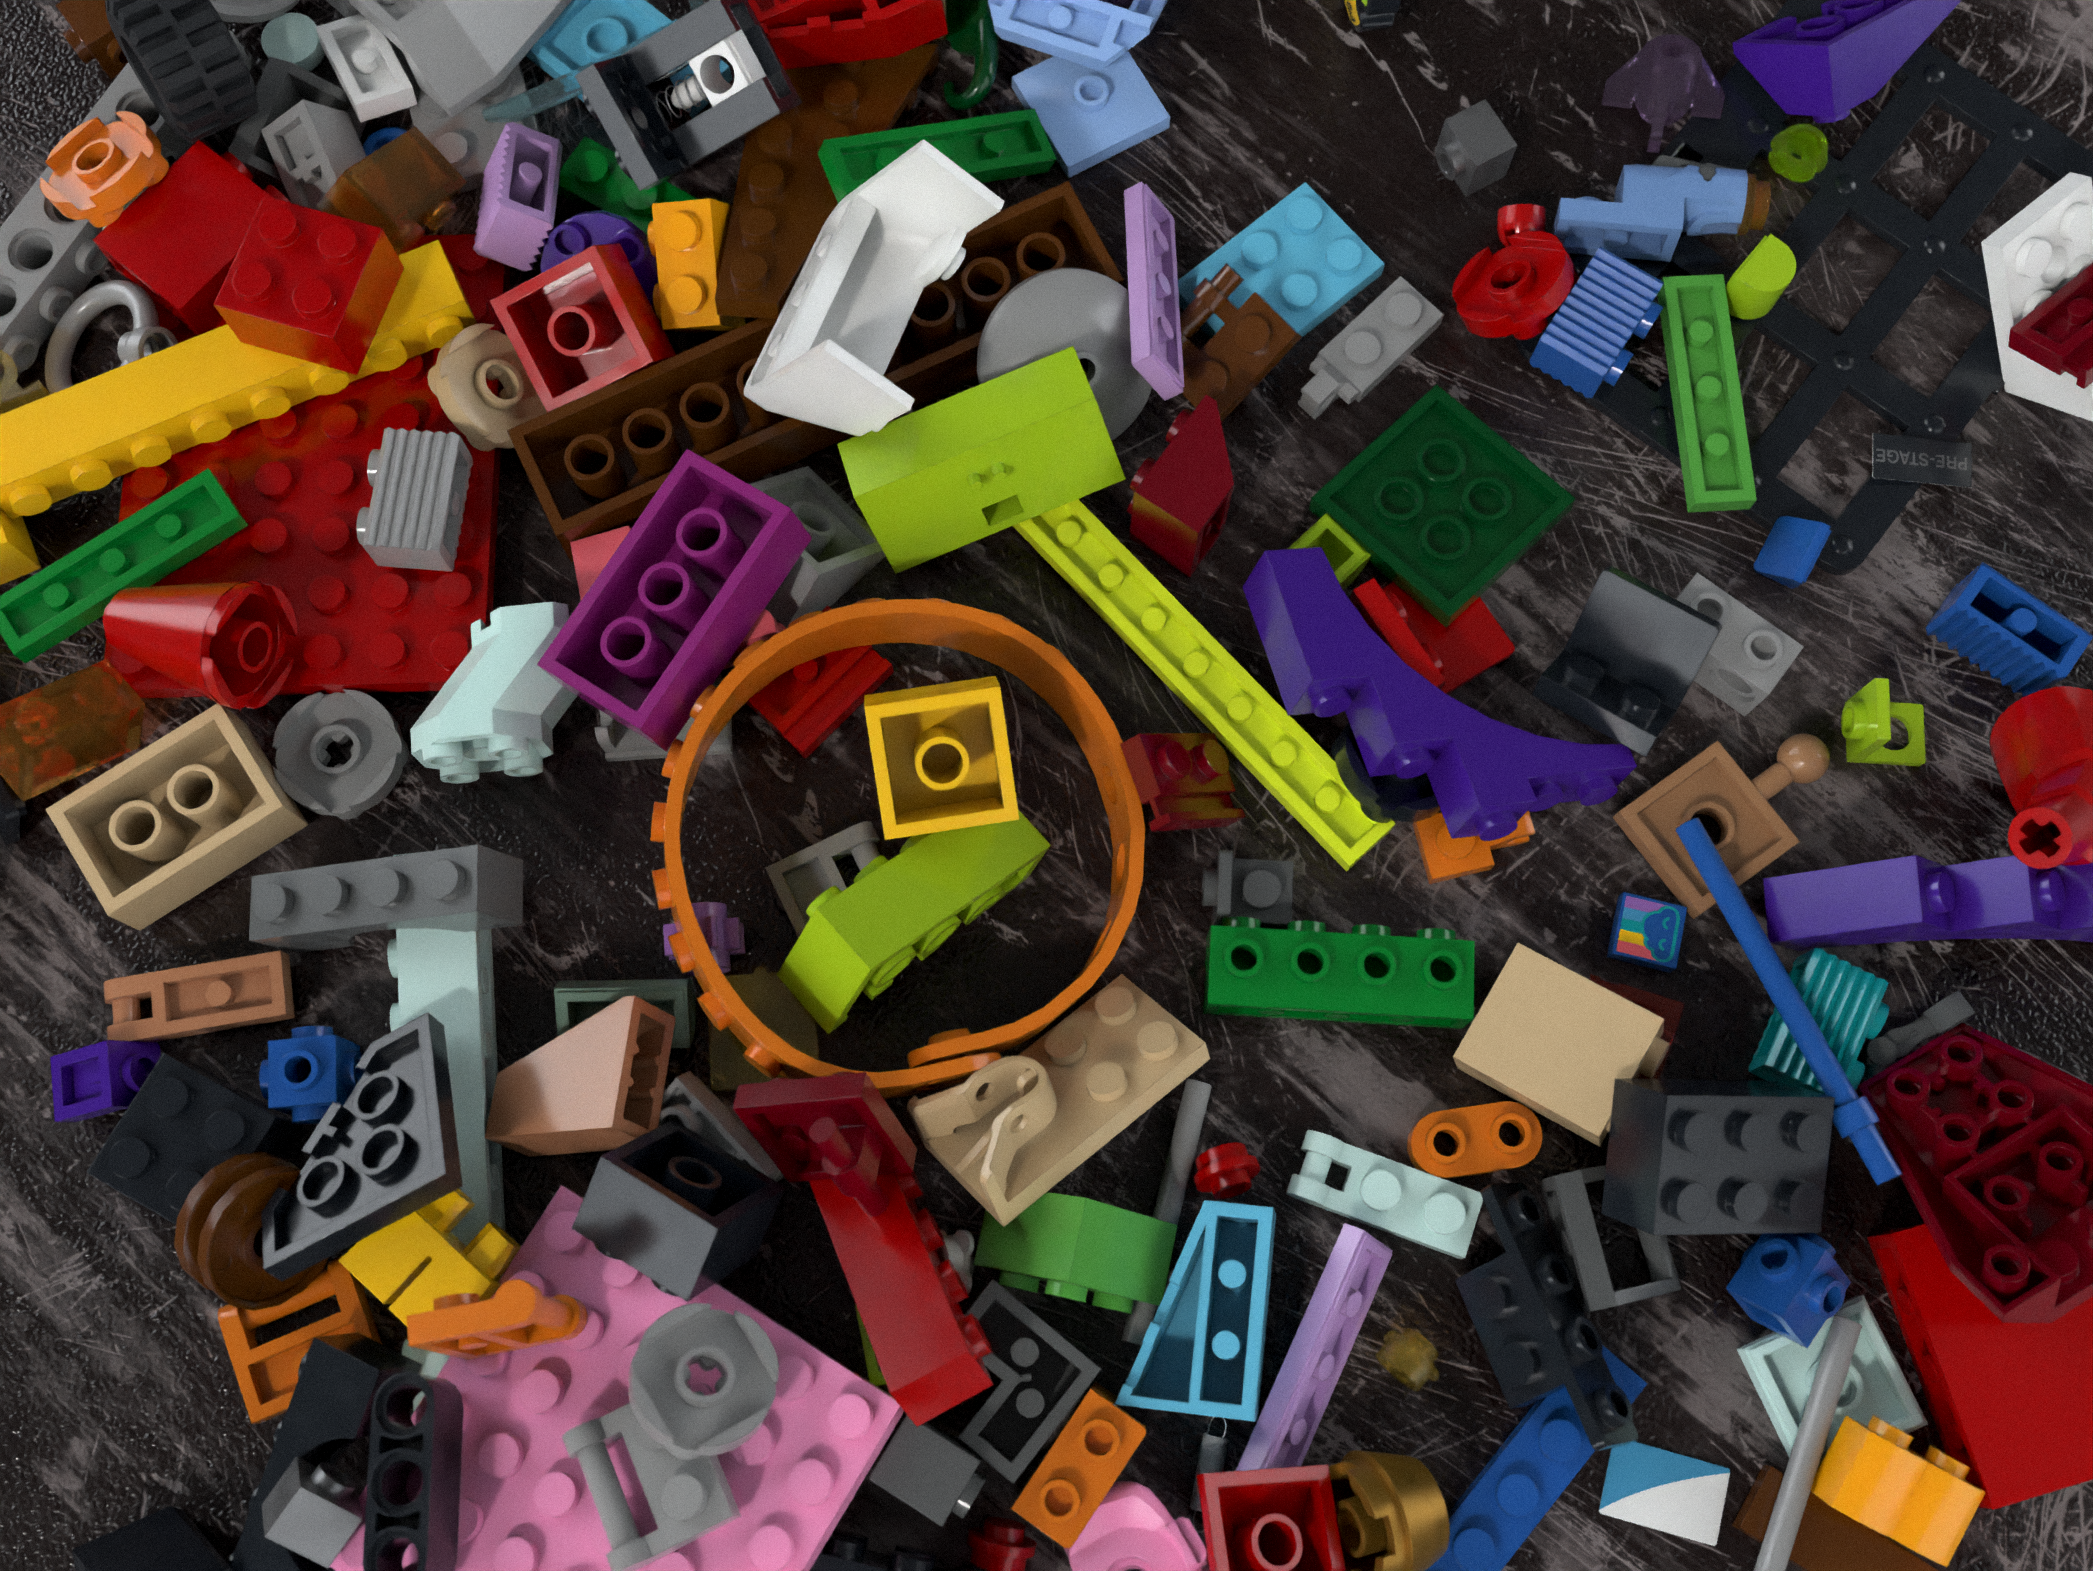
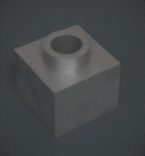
[1435,99,1517,197]
[262,1456,363,1568]

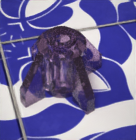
[1602,34,1725,153]

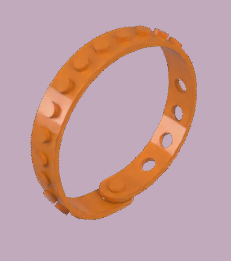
[650,598,1145,1099]

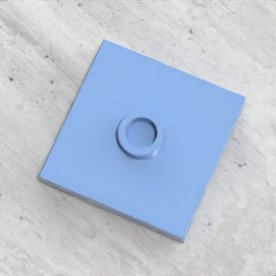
[1012,51,1170,178]

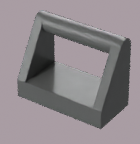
[228,57,368,201]
[1540,1165,1682,1312]

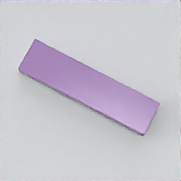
[1124,181,1184,401]
[1236,1223,1393,1471]

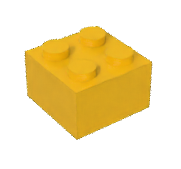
[864,676,1019,840]

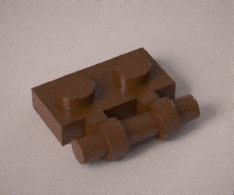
[1180,263,1302,423]

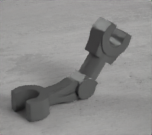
[1847,991,1975,1143]

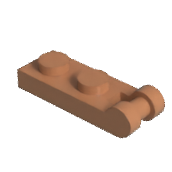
[103,950,295,1042]

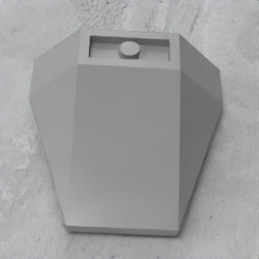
[326,0,572,118]

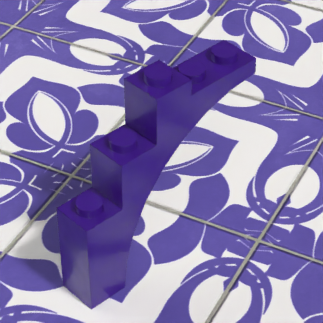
[1242,547,1637,841]
[1763,855,2093,951]

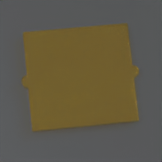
[708,967,819,1092]

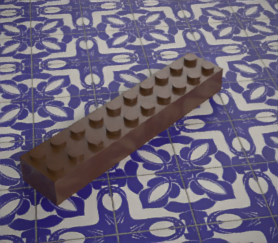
[507,181,1123,563]

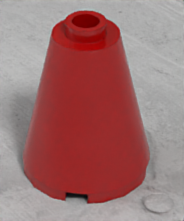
[103,580,297,710]

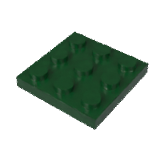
[1309,384,1576,628]

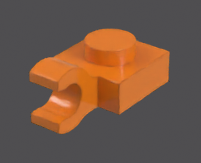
[1412,811,1535,884]

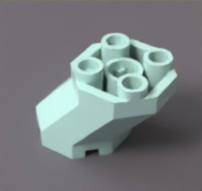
[410,602,577,784]

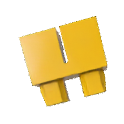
[339,1188,521,1326]

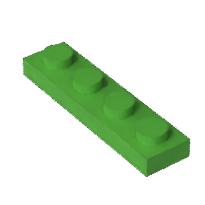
[1658,274,1757,513]

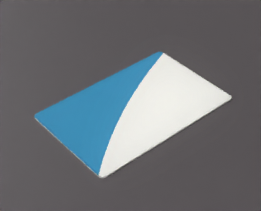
[1599,1441,1730,1546]

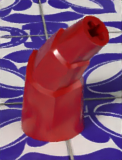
[1989,686,2093,869]

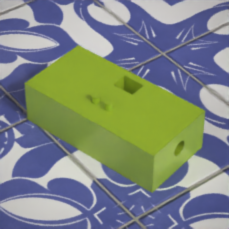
[837,346,1126,574]

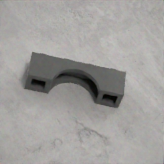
[249,844,523,953]

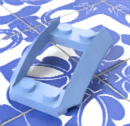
[988,0,1167,71]

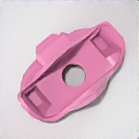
[1064,1481,1210,1571]

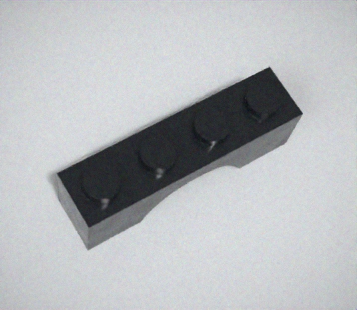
[227,1332,422,1571]

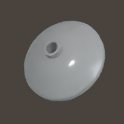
[977,267,1152,441]

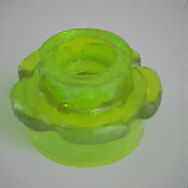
[1768,124,1828,183]

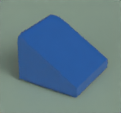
[1753,516,1831,589]

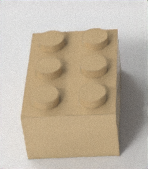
[45,703,309,931]

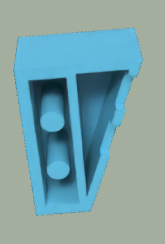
[1115,1200,1277,1422]

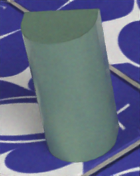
[554,978,696,1048]

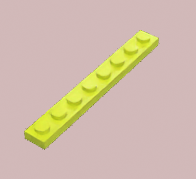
[1013,499,1396,872]

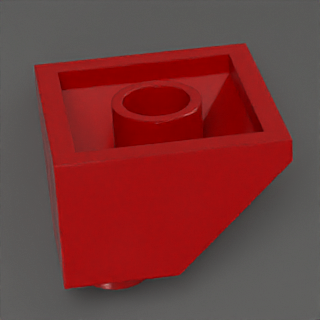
[1197,1464,1345,1571]

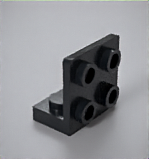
[1532,566,1722,757]

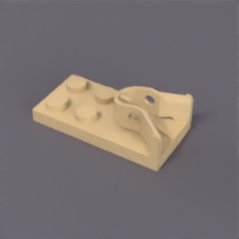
[907,974,1210,1227]

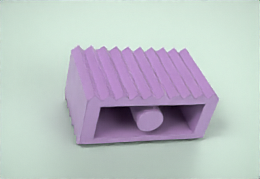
[473,122,563,271]

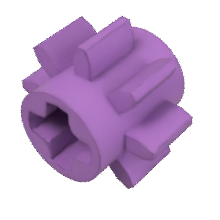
[663,902,745,976]

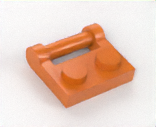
[218,1255,382,1424]
[407,1279,588,1360]

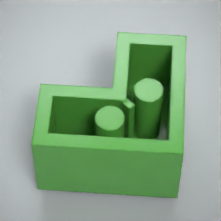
[973,1192,1178,1314]

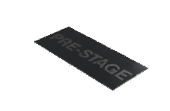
[1873,433,1972,488]

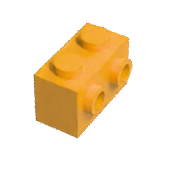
[647,198,745,334]

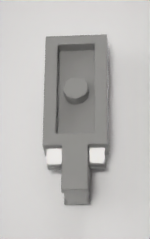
[1298,276,1444,420]

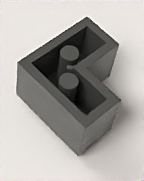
[958,1279,1101,1484]

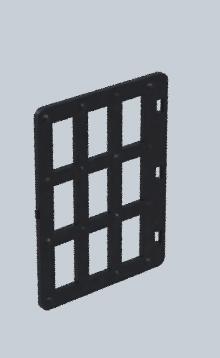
[1516,0,2093,575]

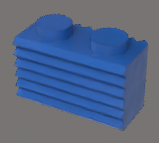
[1529,246,1664,398]
[1925,562,2093,697]

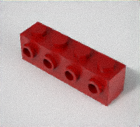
[809,1171,993,1427]

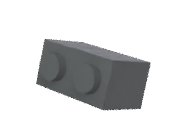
[869,1415,987,1526]

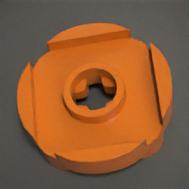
[40,111,169,228]

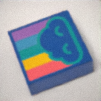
[1607,892,1687,973]

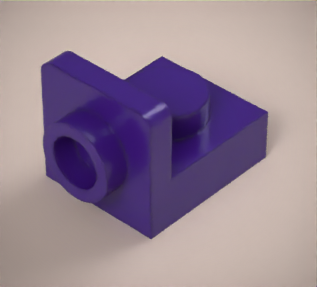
[50,1040,161,1122]

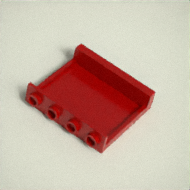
[1867,1223,2093,1510]

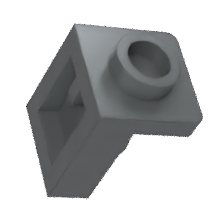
[1202,850,1294,929]

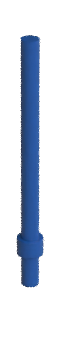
[1675,818,1903,1186]

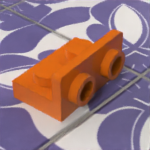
[1011,1382,1146,1549]

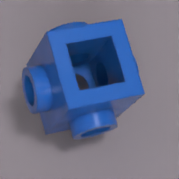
[259,1026,364,1125]
[1726,1233,1851,1348]

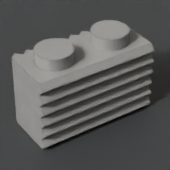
[356,427,473,572]

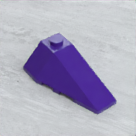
[1733,0,1961,123]

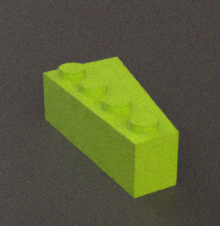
[777,810,1051,1034]

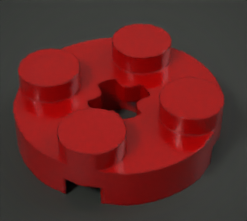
[1452,231,1579,340]

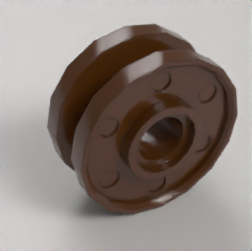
[174,1151,329,1311]

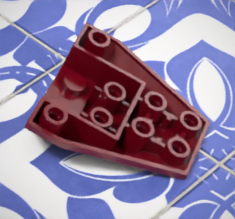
[1857,1022,2093,1323]

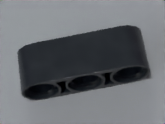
[363,1372,464,1571]

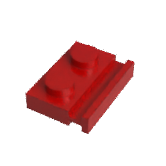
[746,605,894,759]

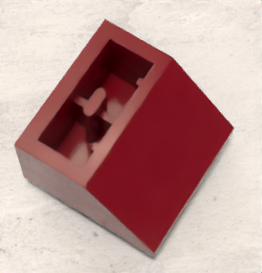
[1127,394,1234,578]

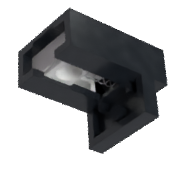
[575,0,802,191]

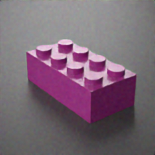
[537,449,812,752]

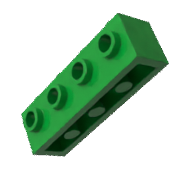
[1203,917,1475,1029]

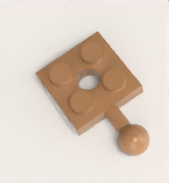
[1612,733,1830,919]

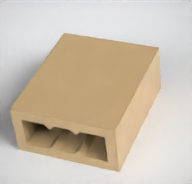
[1453,943,1670,1147]

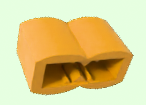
[1811,1415,1986,1567]

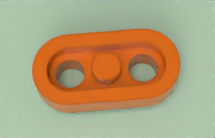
[1407,1101,1542,1179]

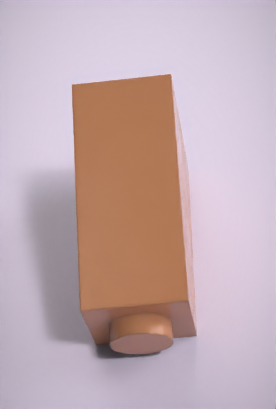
[485,995,676,1157]

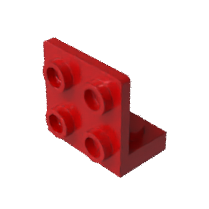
[1349,578,1515,695]

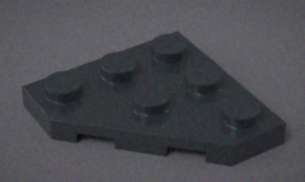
[261,1013,463,1281]

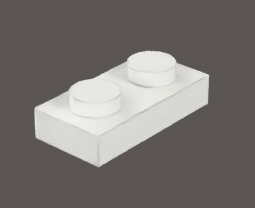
[316,13,417,122]

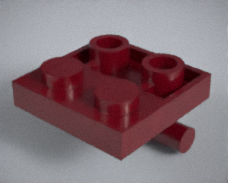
[733,1071,917,1216]

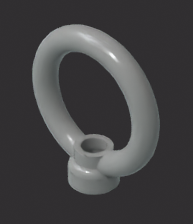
[45,280,178,395]

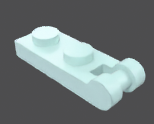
[1286,1130,1483,1259]

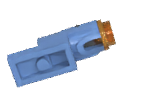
[1551,155,1771,262]

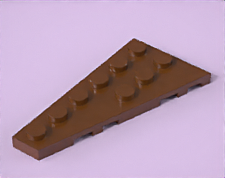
[715,44,939,319]

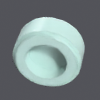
[261,12,325,71]

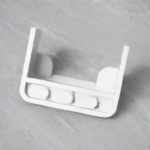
[744,139,1005,436]

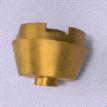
[1329,1450,1450,1571]

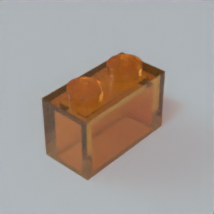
[317,126,467,255]
[0,659,145,801]

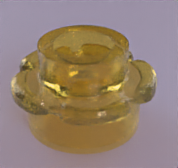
[1376,1328,1440,1392]

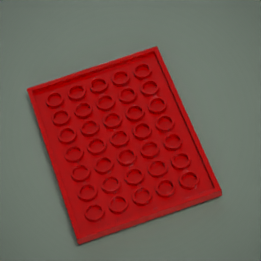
[101,234,510,699]

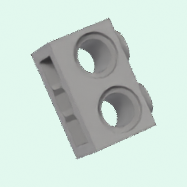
[1675,572,1804,717]

